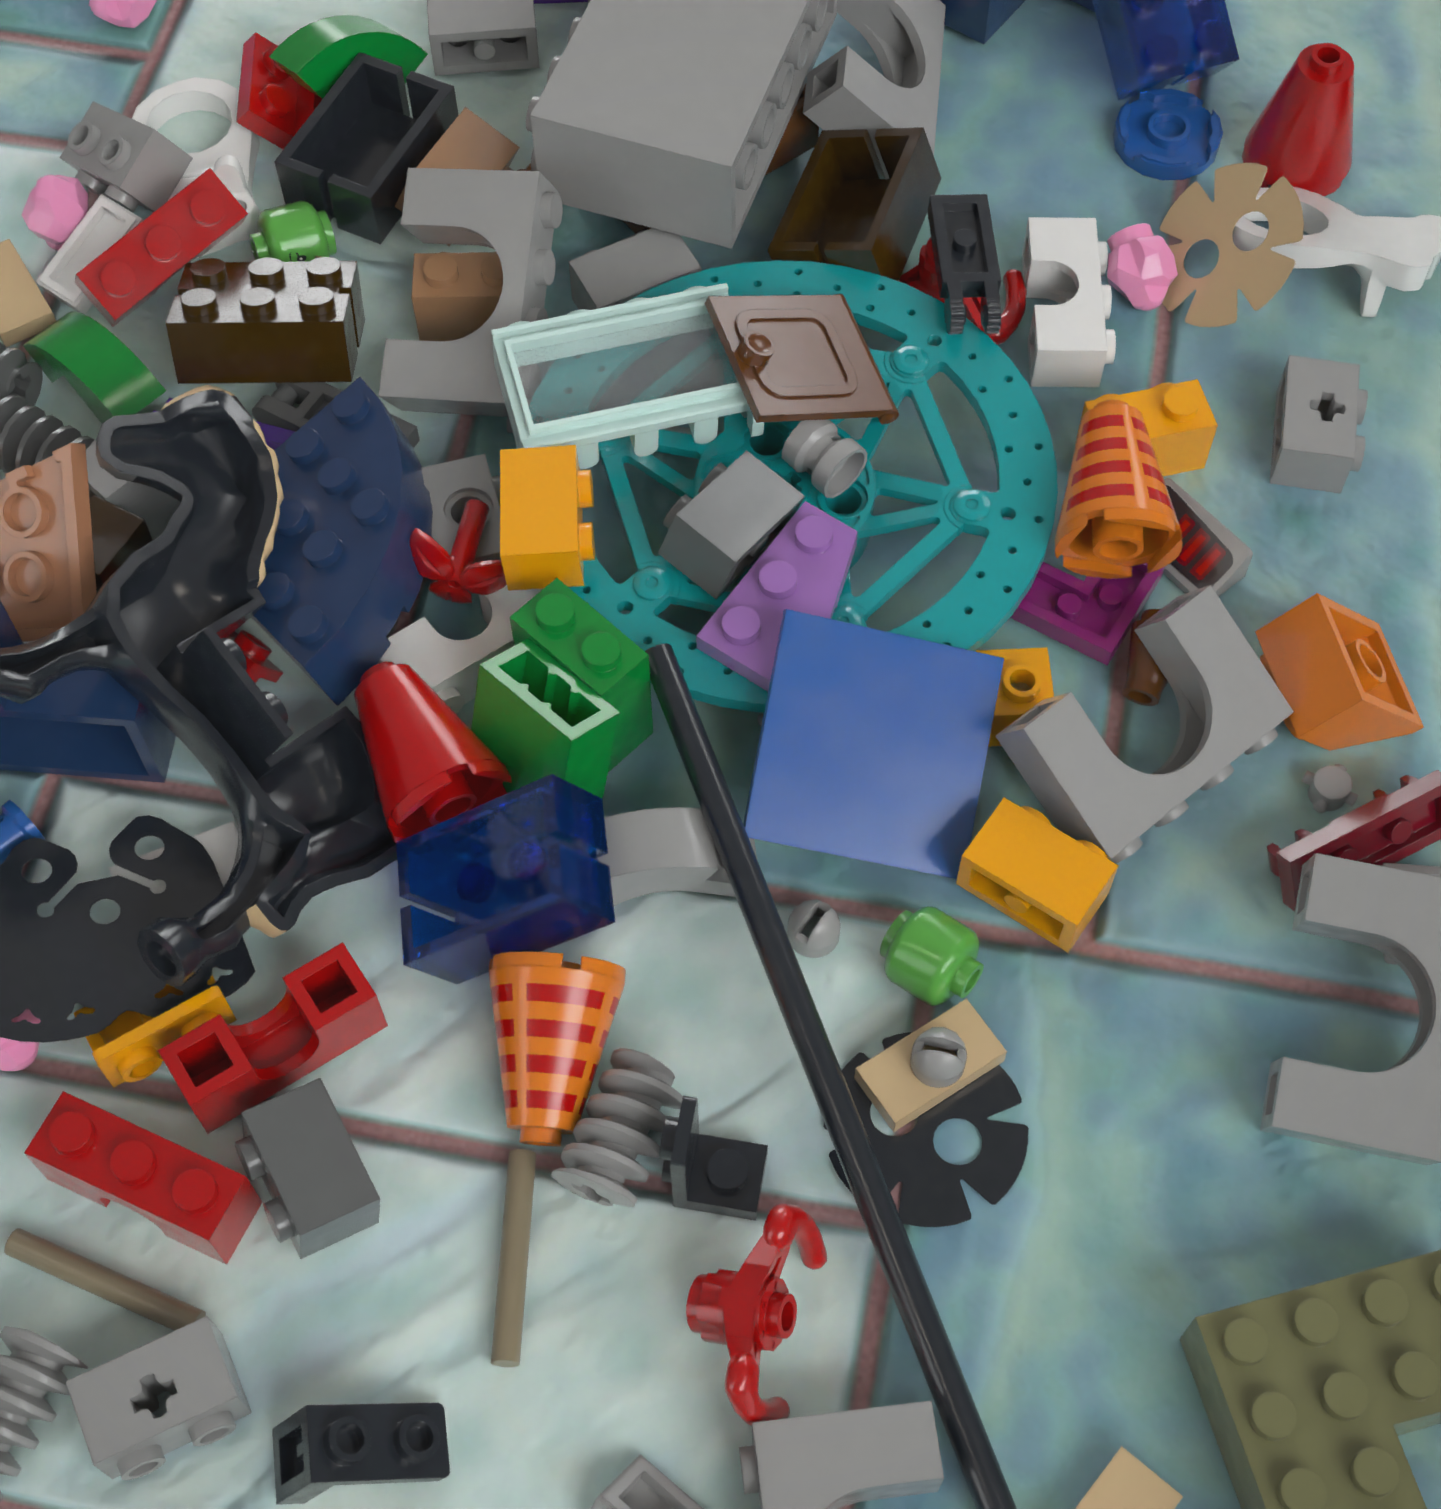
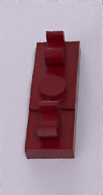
[1267,770,1441,912]

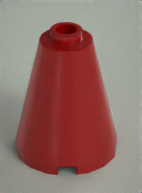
[1242,43,1354,196]
[354,662,511,847]

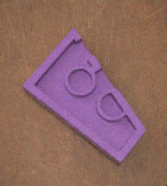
[696,501,858,692]

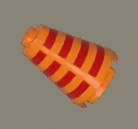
[1055,400,1182,579]
[488,952,626,1147]

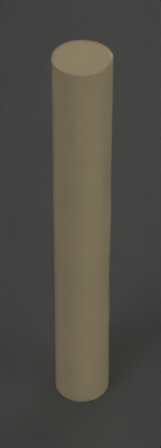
[491,1149,536,1367]
[4,1228,206,1331]

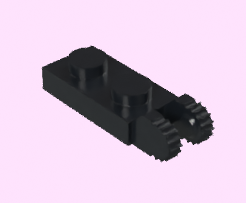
[927,194,1002,334]

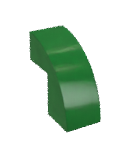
[269,15,428,99]
[22,311,166,423]

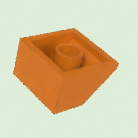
[1255,593,1424,751]

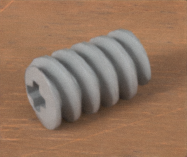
[551,1048,683,1207]
[0,1326,88,1502]

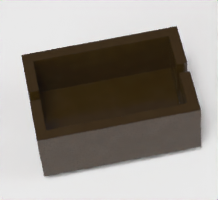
[767,127,942,282]
[166,257,365,384]

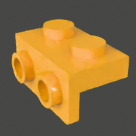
[73,975,237,1088]

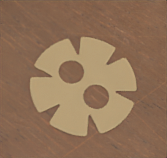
[1160,163,1304,327]

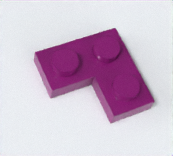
[1010,562,1165,666]

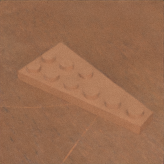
[0,443,97,642]

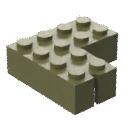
[1179,1250,1441,1509]

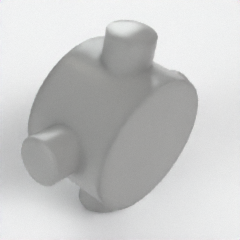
[1302,764,1358,813]

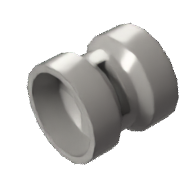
[782,419,868,498]

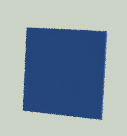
[743,609,1004,879]

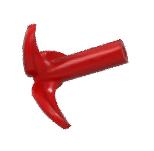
[410,499,507,604]

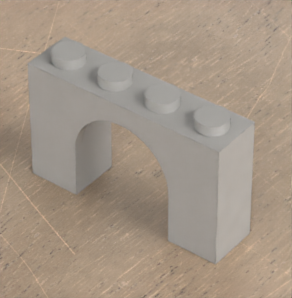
[803,0,946,179]
[378,168,563,417]
[996,585,1294,864]
[1260,853,1441,1165]
[739,1400,944,1509]

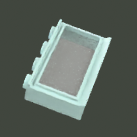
[491,283,764,469]

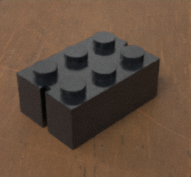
[274,52,459,244]

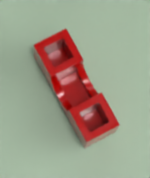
[75,168,248,327]
[158,942,388,1134]
[24,1091,262,1265]

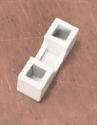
[1022,217,1116,387]
[377,585,542,714]

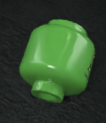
[249,201,337,262]
[880,906,984,1006]

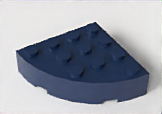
[251,377,433,707]

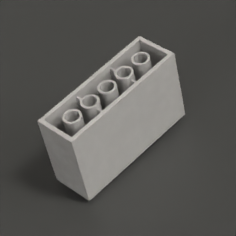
[526,0,838,249]

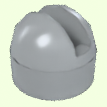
[787,899,840,958]
[910,1027,967,1088]

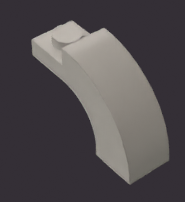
[533,807,757,919]

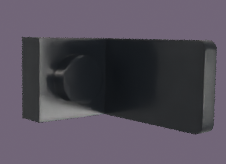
[659,1095,768,1221]
[272,1403,450,1505]

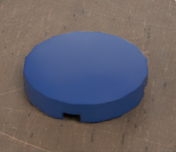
[1113,89,1223,181]

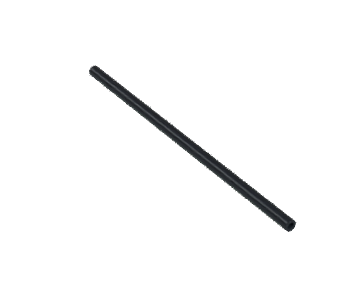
[645,643,1017,1509]

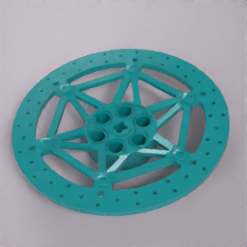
[516,260,1058,713]

